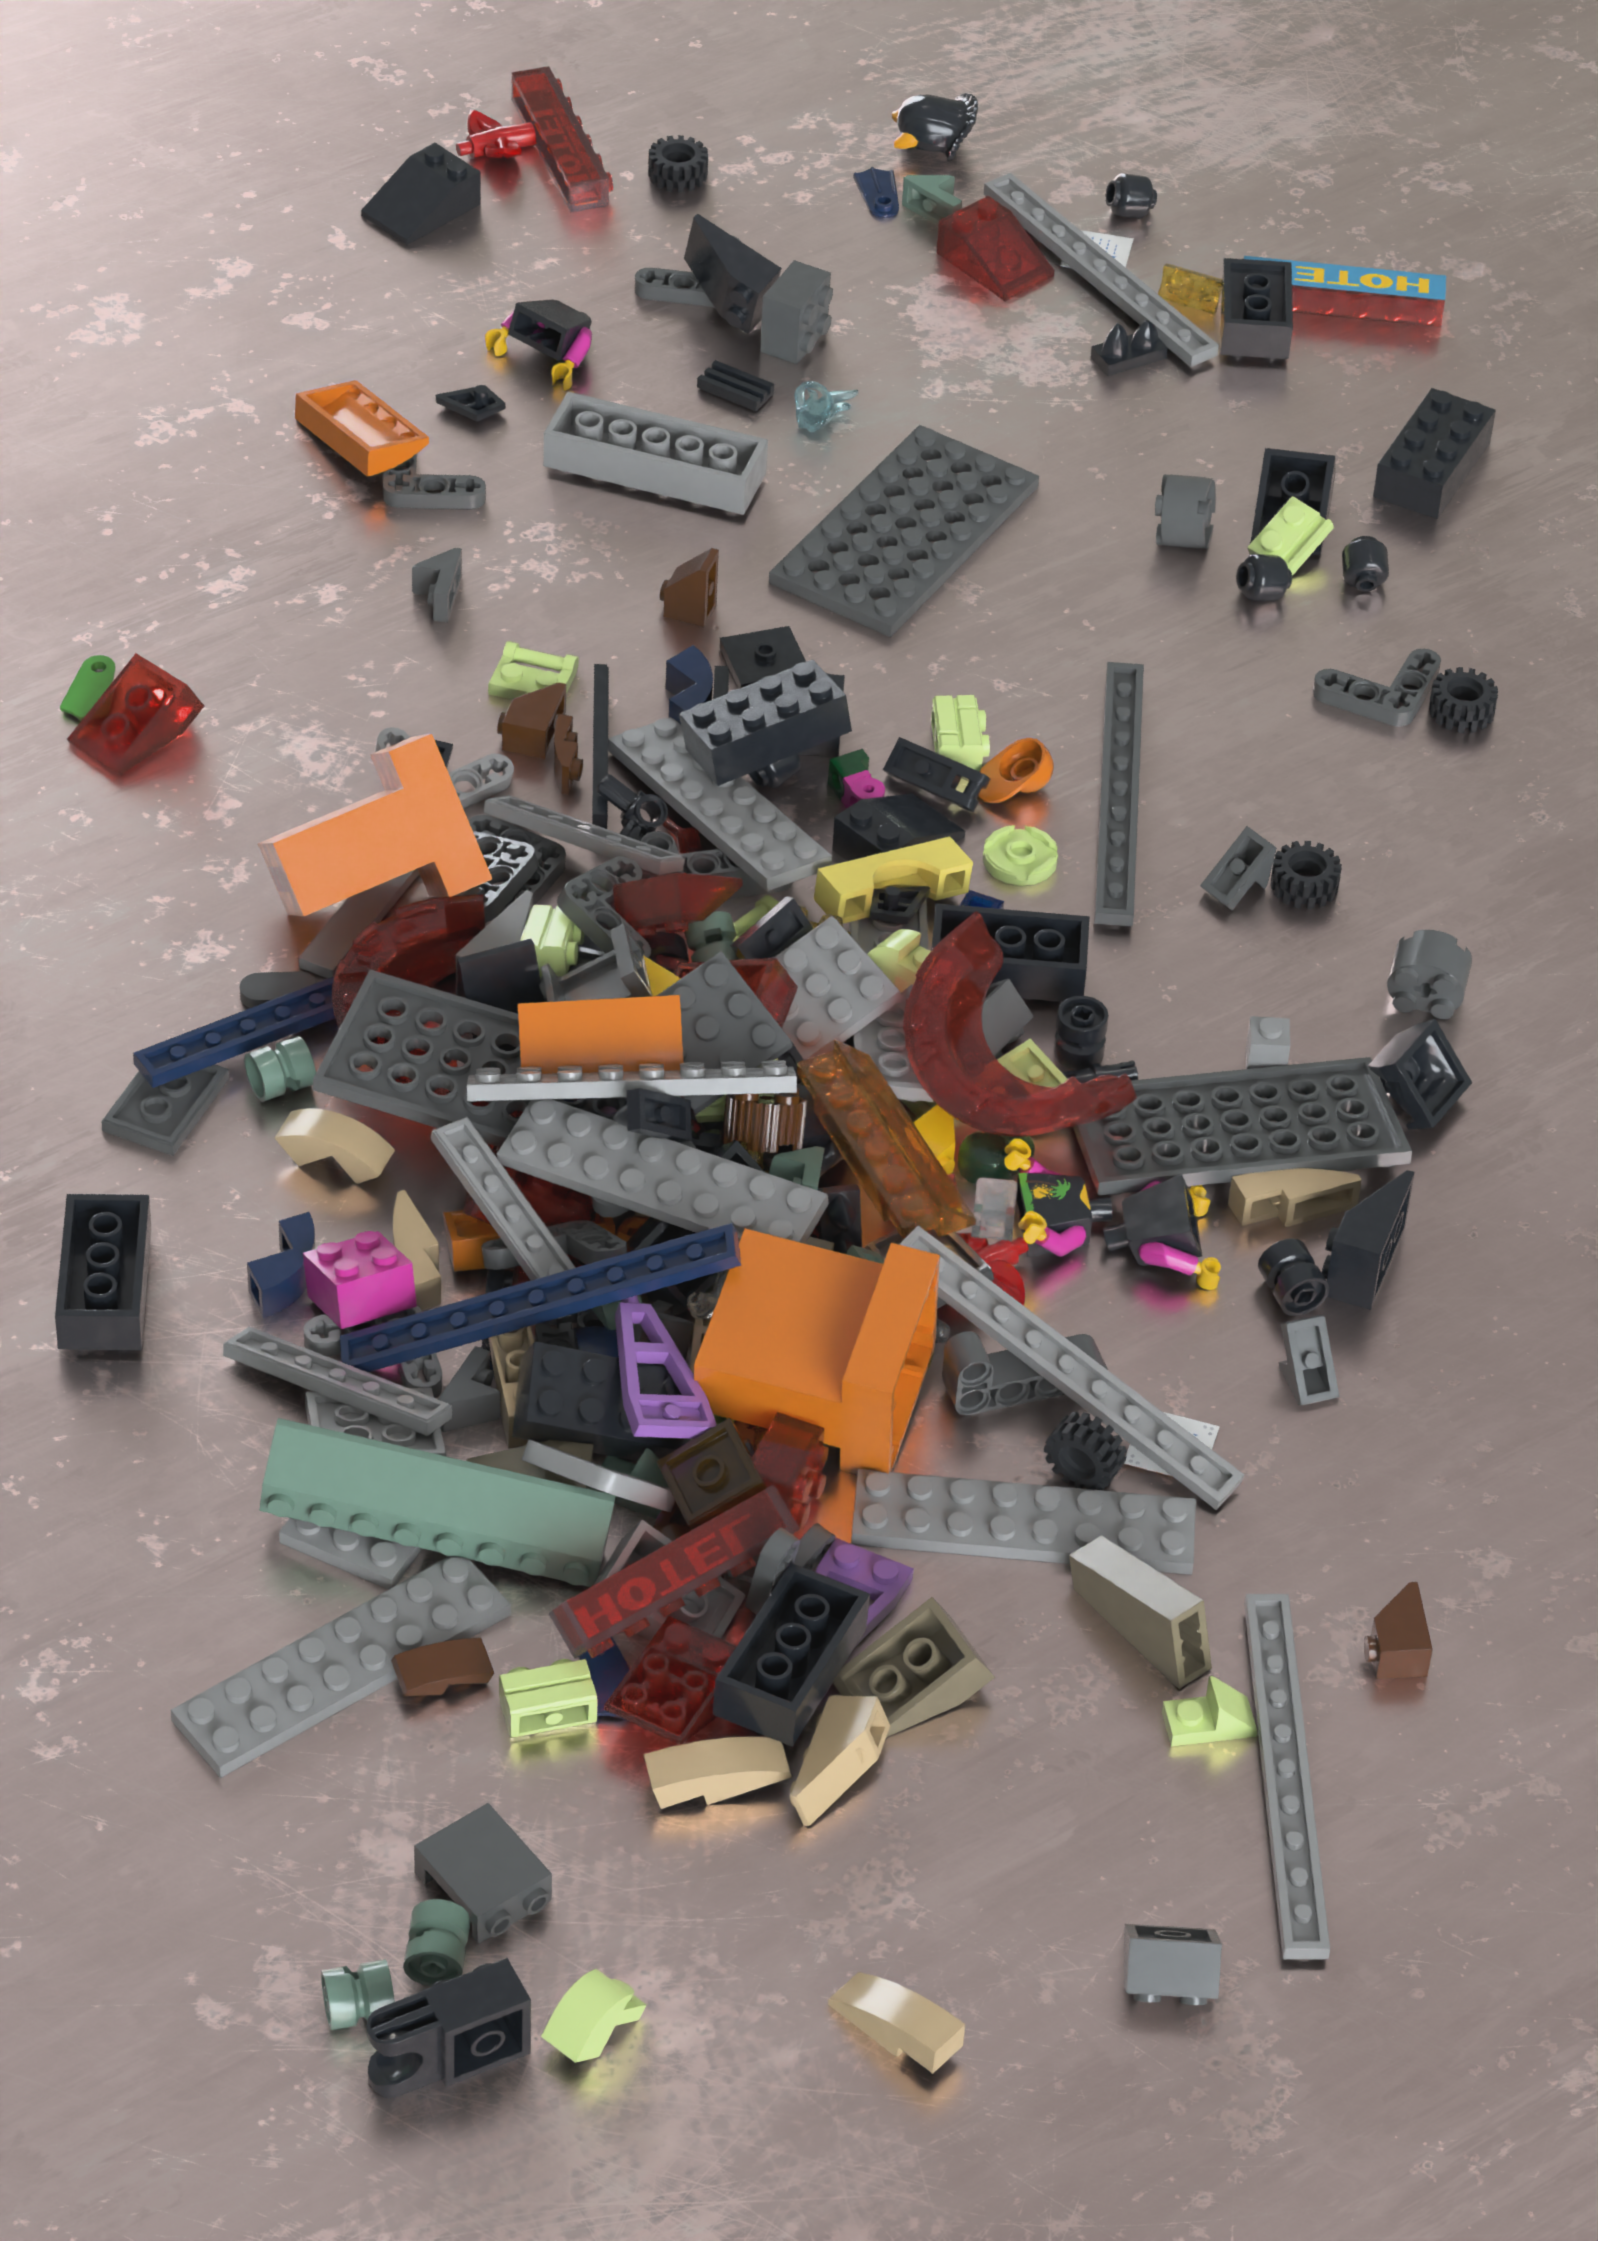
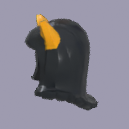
[892,93,978,161]

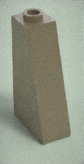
[1069,1535,1212,1689]

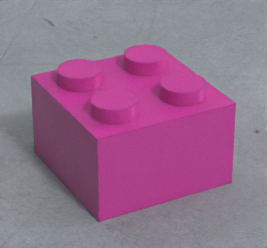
[303,1231,417,1329]

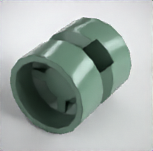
[683,911,741,969]
[244,1036,316,1102]
[403,1899,471,1986]
[321,1959,395,2030]

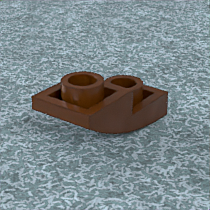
[554,714,583,795]
[391,1638,494,1696]

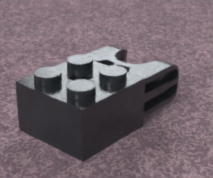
[367,1958,531,2098]

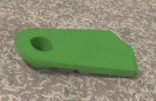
[60,655,116,721]

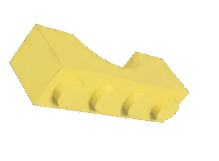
[814,836,973,924]

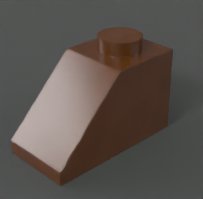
[660,548,719,627]
[497,682,566,759]
[1364,1582,1433,1679]

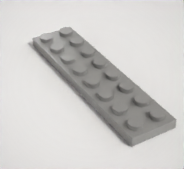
[608,717,832,891]
[849,900,935,1102]
[467,1060,797,1101]
[497,1099,829,1244]
[851,1469,1196,1575]
[171,1556,511,1778]

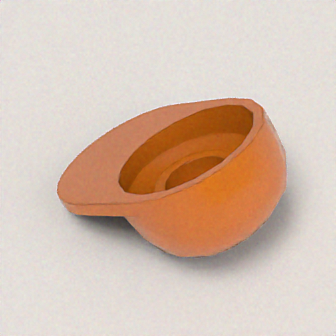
[978,738,1054,803]

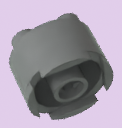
[1155,474,1216,548]
[1387,930,1472,1019]

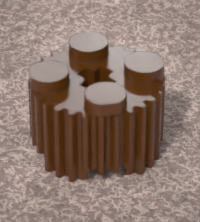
[722,1088,807,1153]

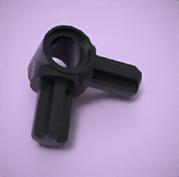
[596,774,668,841]

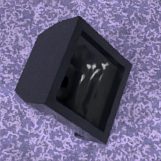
[1368,1019,1472,1130]

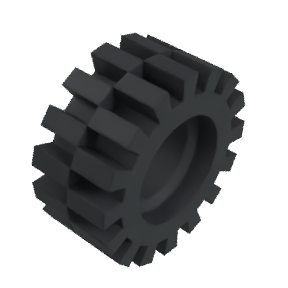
[648,135,708,192]
[1429,667,1498,733]
[1271,841,1342,909]
[1044,1412,1127,1490]

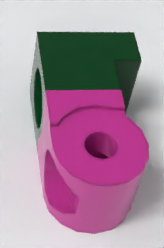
[827,749,885,808]

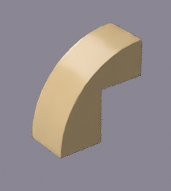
[274,1108,395,1184]

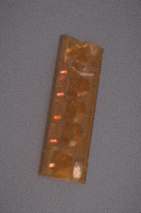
[797,1039,976,1239]

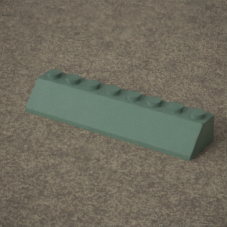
[259,1418,616,1587]

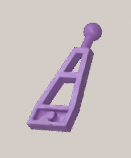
[615,1295,717,1439]
[816,1538,914,1647]

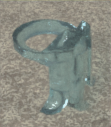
[794,381,858,432]

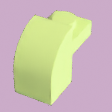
[867,929,952,993]
[541,1969,647,2063]

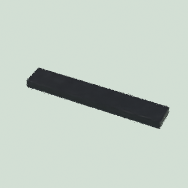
[592,664,609,829]

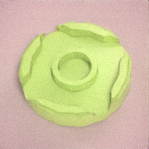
[982,825,1058,886]

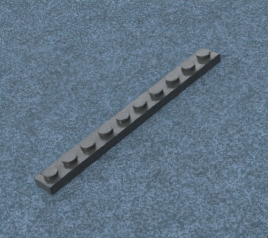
[1094,662,1144,926]

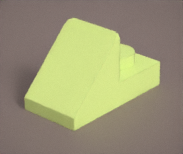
[1162,1676,1258,1747]

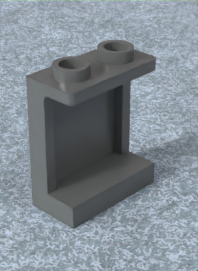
[539,923,652,1002]
[414,1803,552,1943]

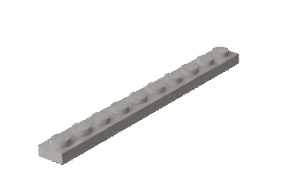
[984,173,1219,367]
[899,1226,1244,1510]
[1244,1594,1330,1959]

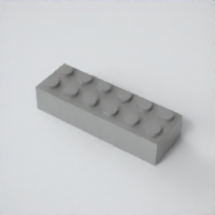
[543,392,768,515]

